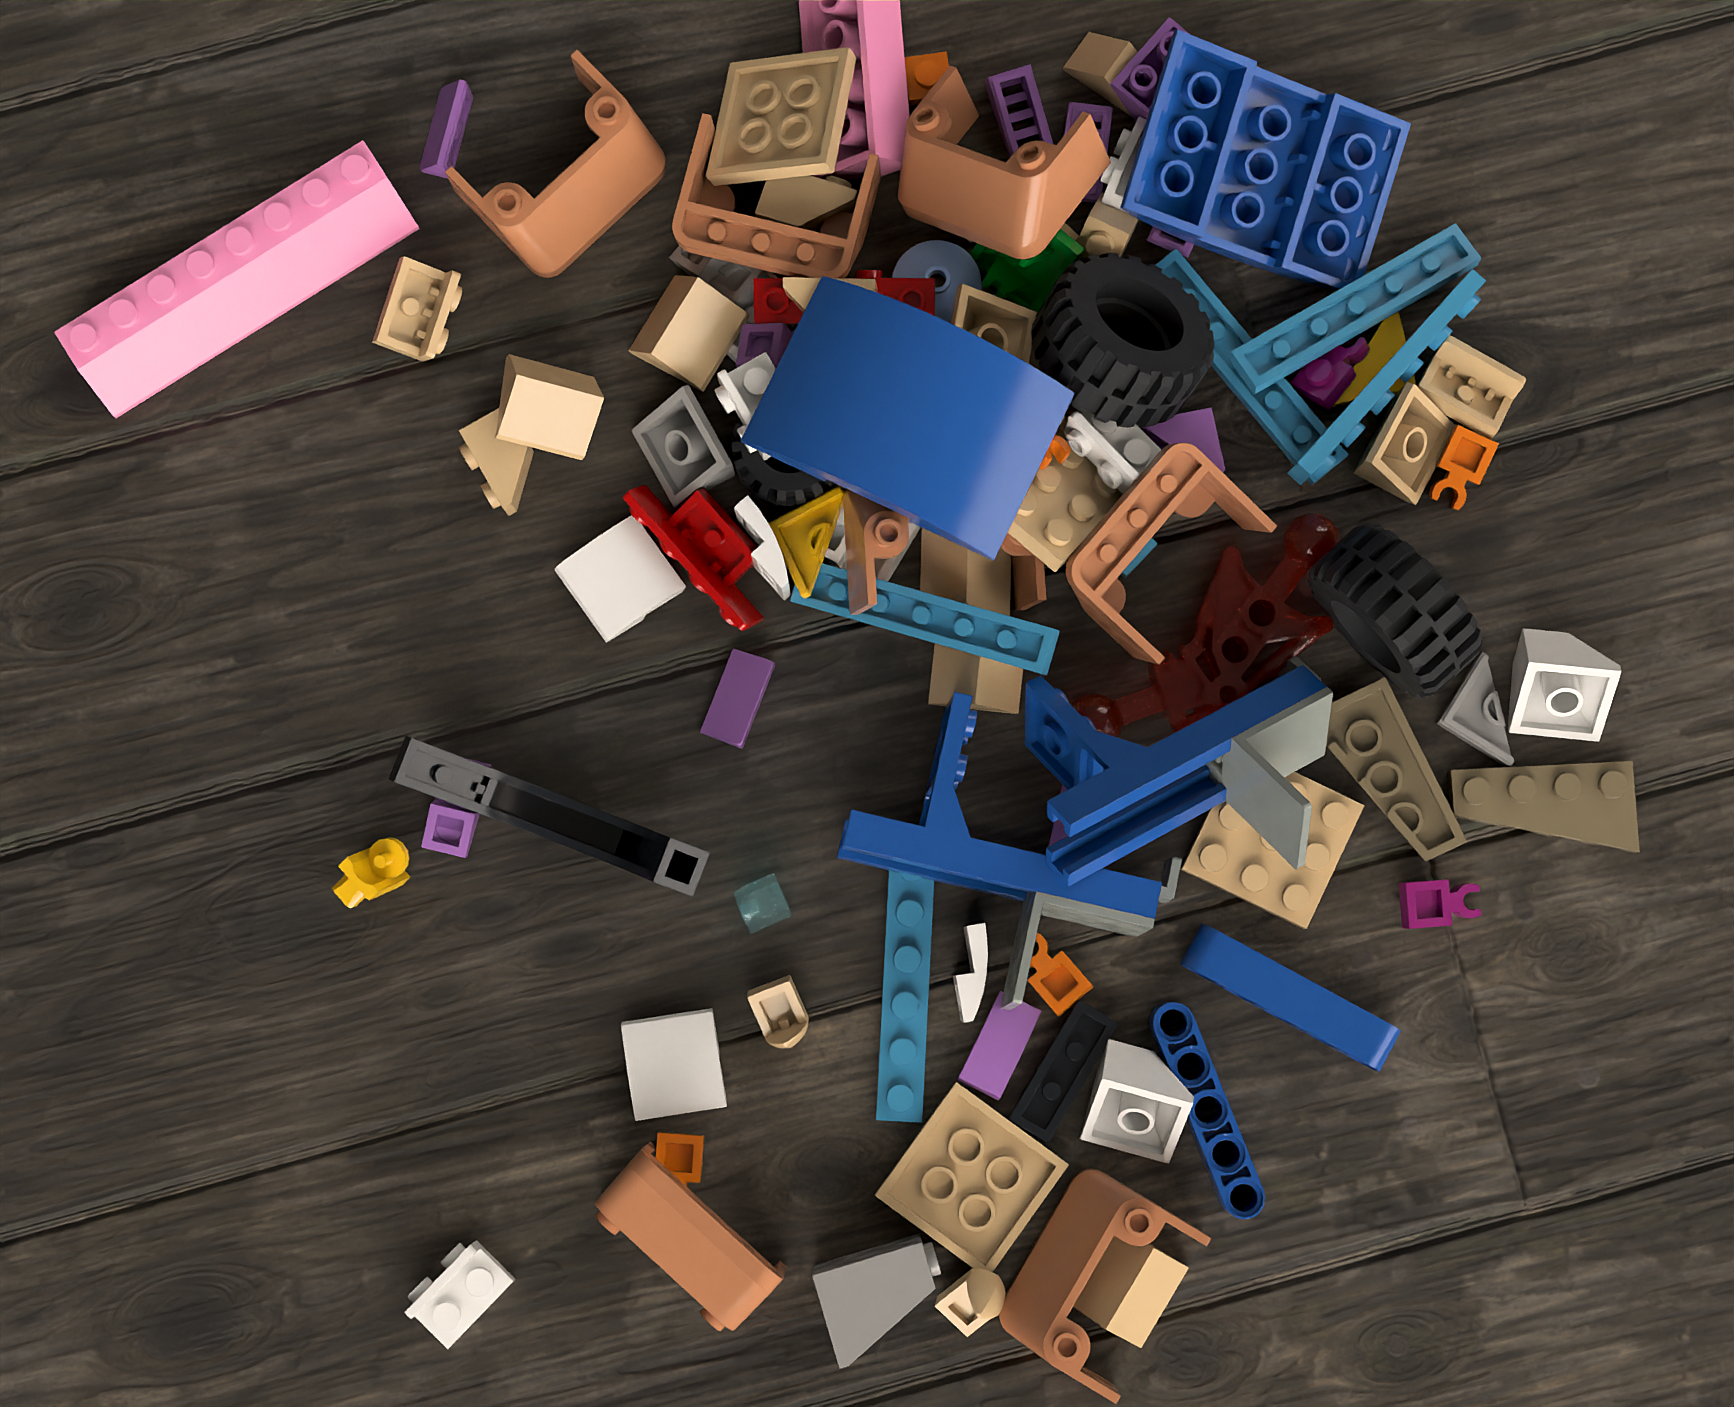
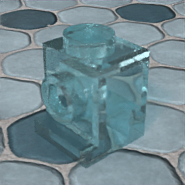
[733,873,793,934]

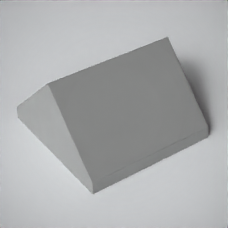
[631,385,735,508]

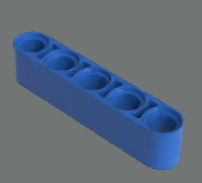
[1180,923,1401,1072]
[1148,1002,1265,1219]

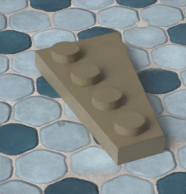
[1326,677,1467,862]
[1447,761,1640,853]

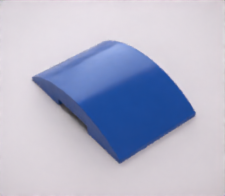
[1120,30,1411,291]
[741,276,1075,561]

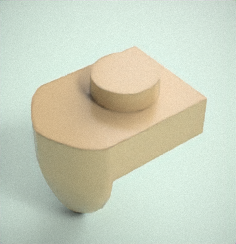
[747,975,809,1048]
[935,1268,1006,1337]

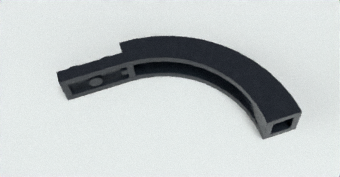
[389,736,710,897]

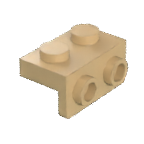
[372,256,462,361]
[1417,335,1526,440]

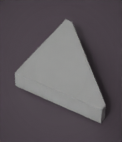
[1436,652,1514,767]

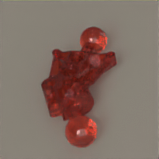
[1071,513,1340,738]

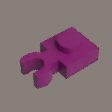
[1291,337,1370,410]
[1399,879,1482,929]

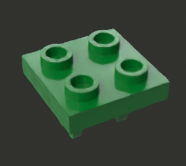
[970,229,1085,312]

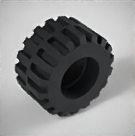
[732,422,835,510]

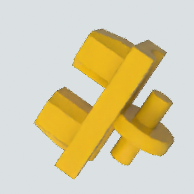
[332,837,411,909]

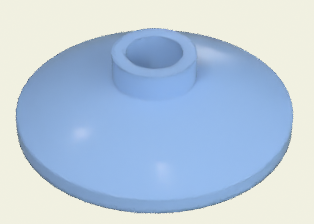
[892,240,981,323]

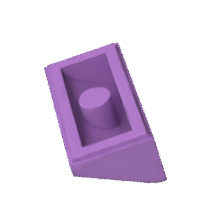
[420,79,474,179]
[700,648,775,749]

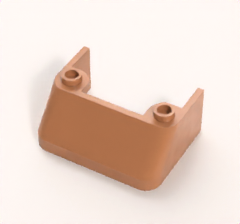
[445,50,667,278]
[898,66,1111,259]
[672,113,881,278]
[1066,443,1277,665]
[843,489,1047,615]
[594,1142,787,1332]
[999,1168,1211,1404]

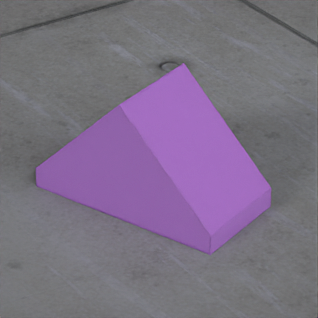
[1142,407,1225,472]

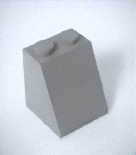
[812,1233,941,1369]

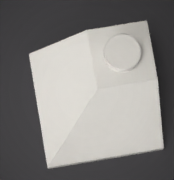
[1508,628,1621,742]
[1080,1039,1194,1164]

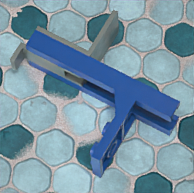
[1025,656,1333,887]
[836,692,1182,1010]

